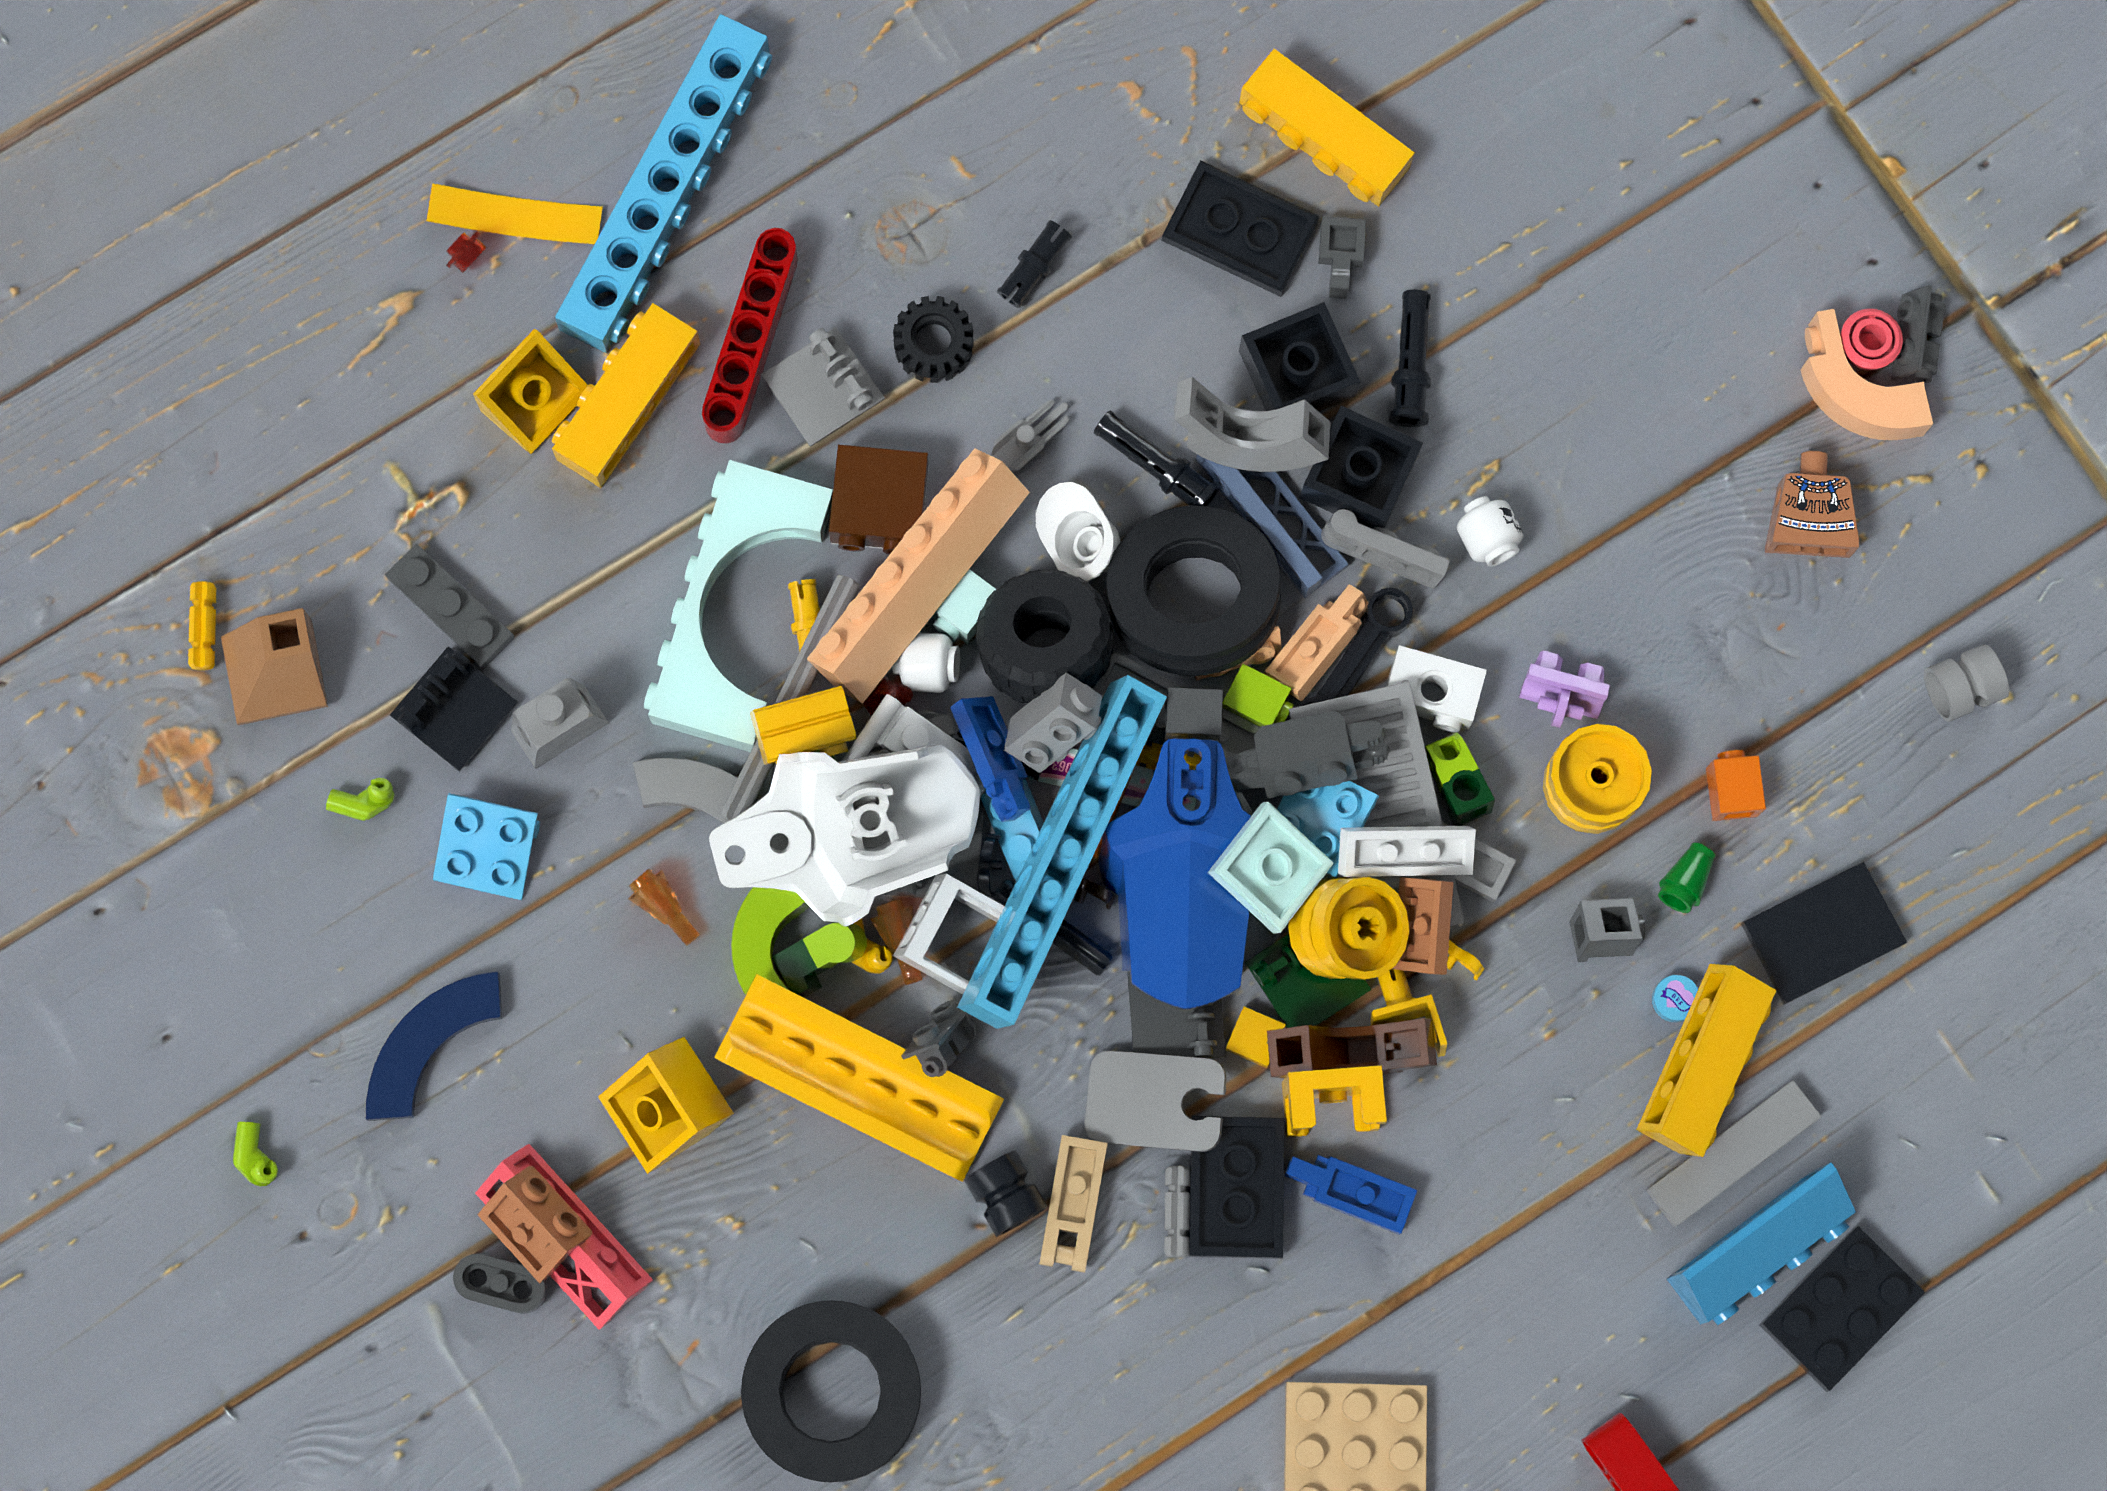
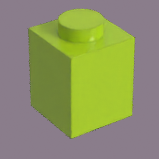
[1222,664,1294,727]

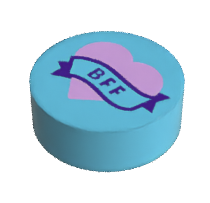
[1652,975,1698,1022]

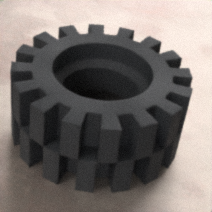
[893,296,974,383]

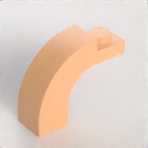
[1800,309,1933,440]

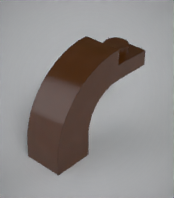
[1267,1018,1437,1079]

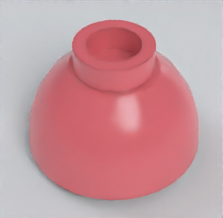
[1840,309,1903,370]

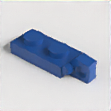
[950,696,1031,822]
[1284,1155,1417,1235]

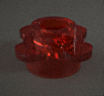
[446,231,487,273]
[863,675,913,716]

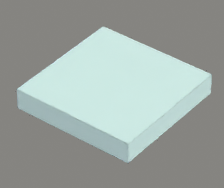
[1208,802,1334,934]

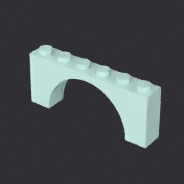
[644,460,833,752]

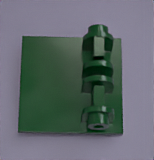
[1244,934,1372,1028]

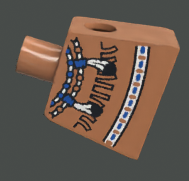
[1765,451,1859,558]

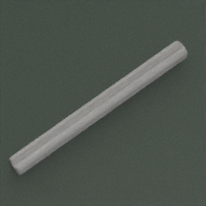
[721,575,859,821]

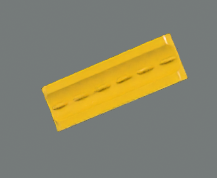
[714,974,1004,1182]

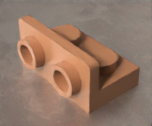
[1393,877,1454,975]
[477,1166,592,1283]

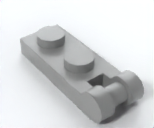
[1321,509,1450,589]

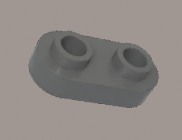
[453,1254,547,1314]

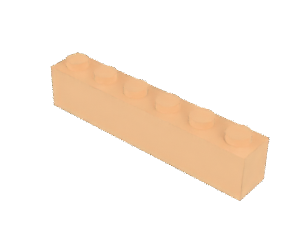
[807,448,1030,704]

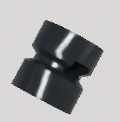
[964,1150,1048,1237]

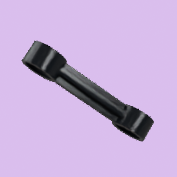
[1296,588,1413,707]

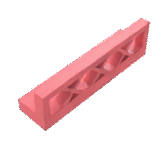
[475,1144,653,1330]

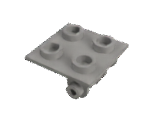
[761,327,885,447]

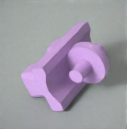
[1519,650,1610,728]

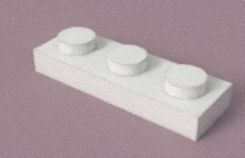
[1338,826,1476,877]

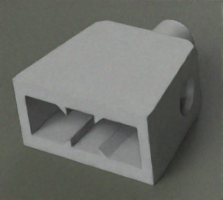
[511,678,609,769]

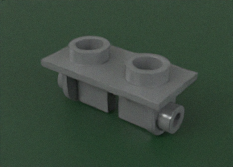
[1891,285,1946,383]
[901,1000,976,1077]

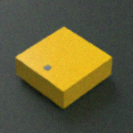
[1225,1006,1286,1068]

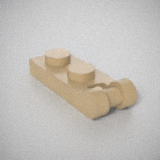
[1039,1135,1108,1273]

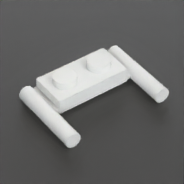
[842,694,986,798]

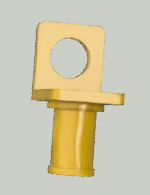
[1370,968,1447,1057]

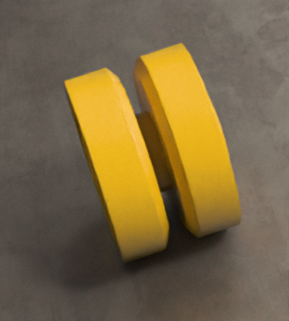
[1543,724,1652,834]
[1288,877,1409,980]

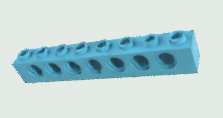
[555,14,772,353]
[957,675,1167,1029]

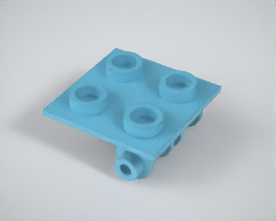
[1277,781,1379,878]
[433,793,540,900]

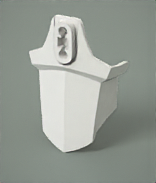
[709,744,980,926]

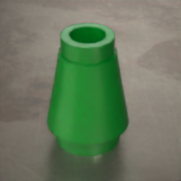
[1658,843,1716,913]

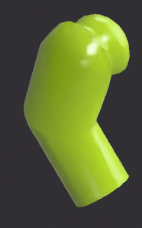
[326,777,394,821]
[233,1122,278,1186]

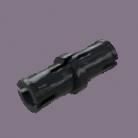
[997,220,1072,308]

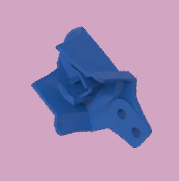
[1098,738,1251,1009]

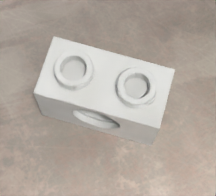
[1386,645,1487,733]

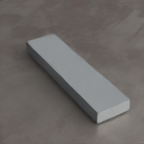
[1646,1080,1822,1228]

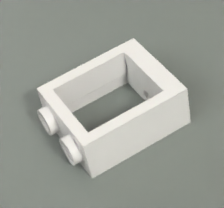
[893,874,1005,995]

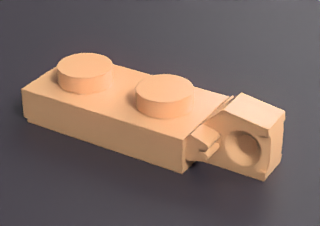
[1264,584,1369,701]

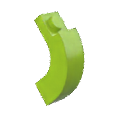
[731,887,810,995]

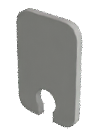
[1085,1051,1227,1152]

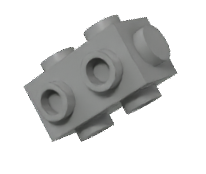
[1004,673,1102,773]

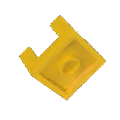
[1282,1065,1387,1138]

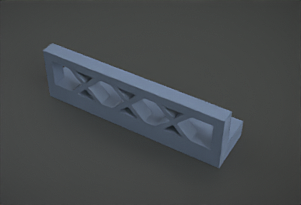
[1196,454,1348,598]

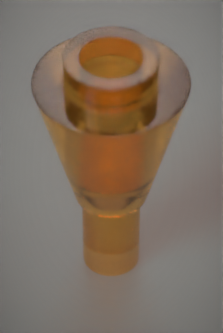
[628,868,700,946]
[869,898,923,985]

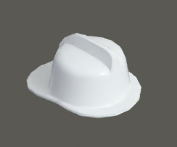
[1036,482,1121,582]

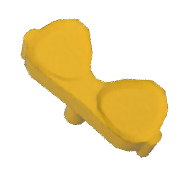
[1447,940,1484,981]

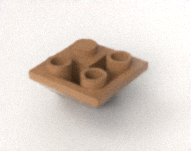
[221,608,328,726]

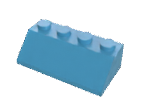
[1667,1163,1856,1326]

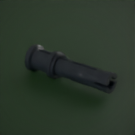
[1389,289,1431,427]
[1093,410,1221,506]

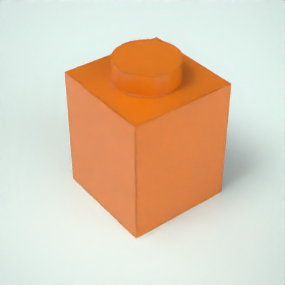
[1706,750,1766,821]

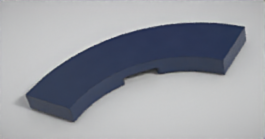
[366,972,502,1121]

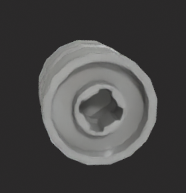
[1924,644,2009,722]

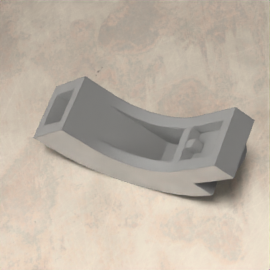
[1174,377,1330,472]

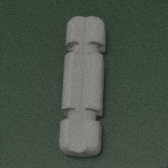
[1164,1166,1190,1258]

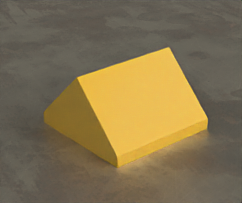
[473,329,588,454]

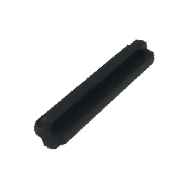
[993,879,1112,976]

